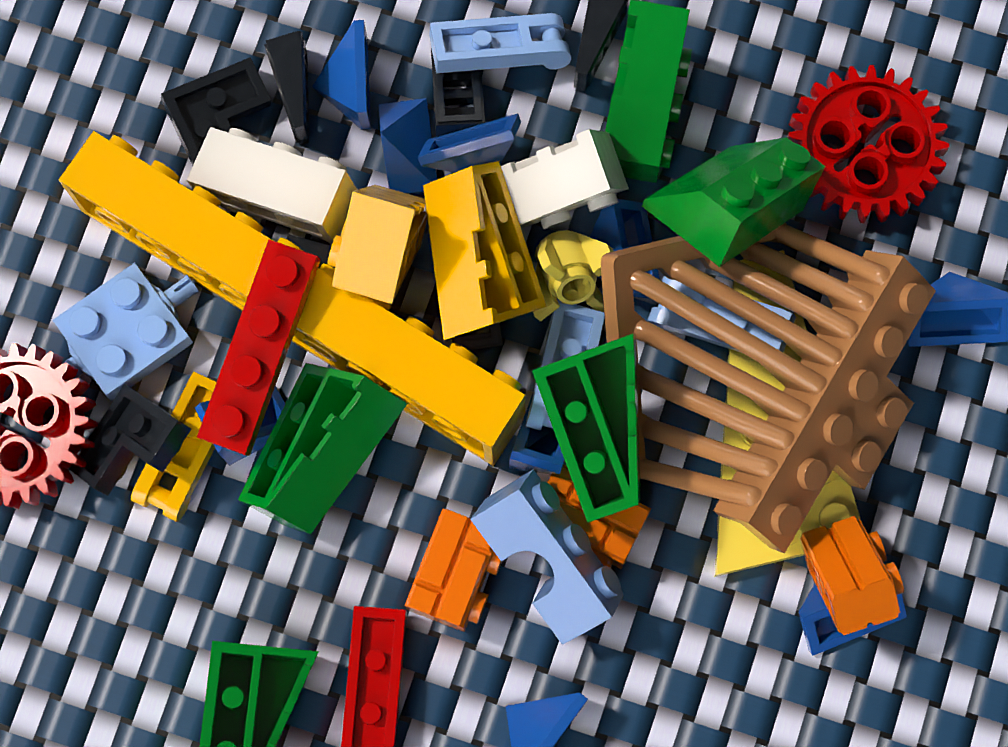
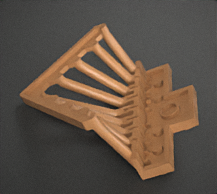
[601,223,936,554]

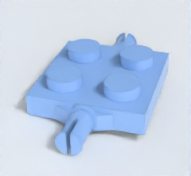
[53,262,199,401]

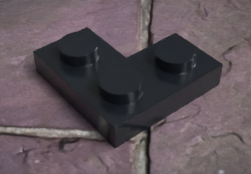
[161,57,271,166]
[69,384,191,496]

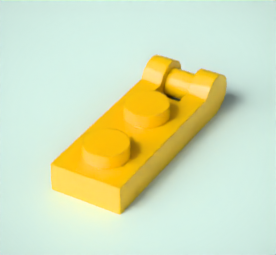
[131,371,216,522]

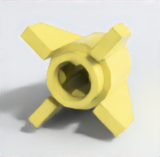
[533,230,613,321]

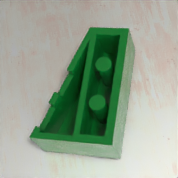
[605,0,692,183]
[532,333,640,523]
[238,363,408,534]
[199,641,319,747]

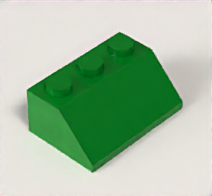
[642,137,825,267]

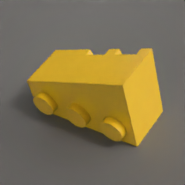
[423,161,547,340]
[328,185,428,304]

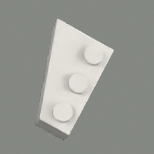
[186,127,358,246]
[501,129,629,237]

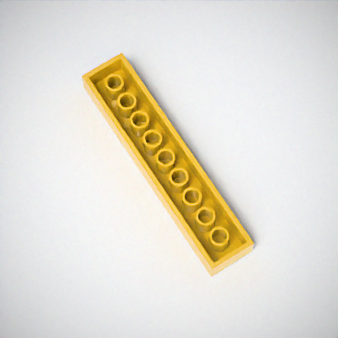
[59,131,526,467]

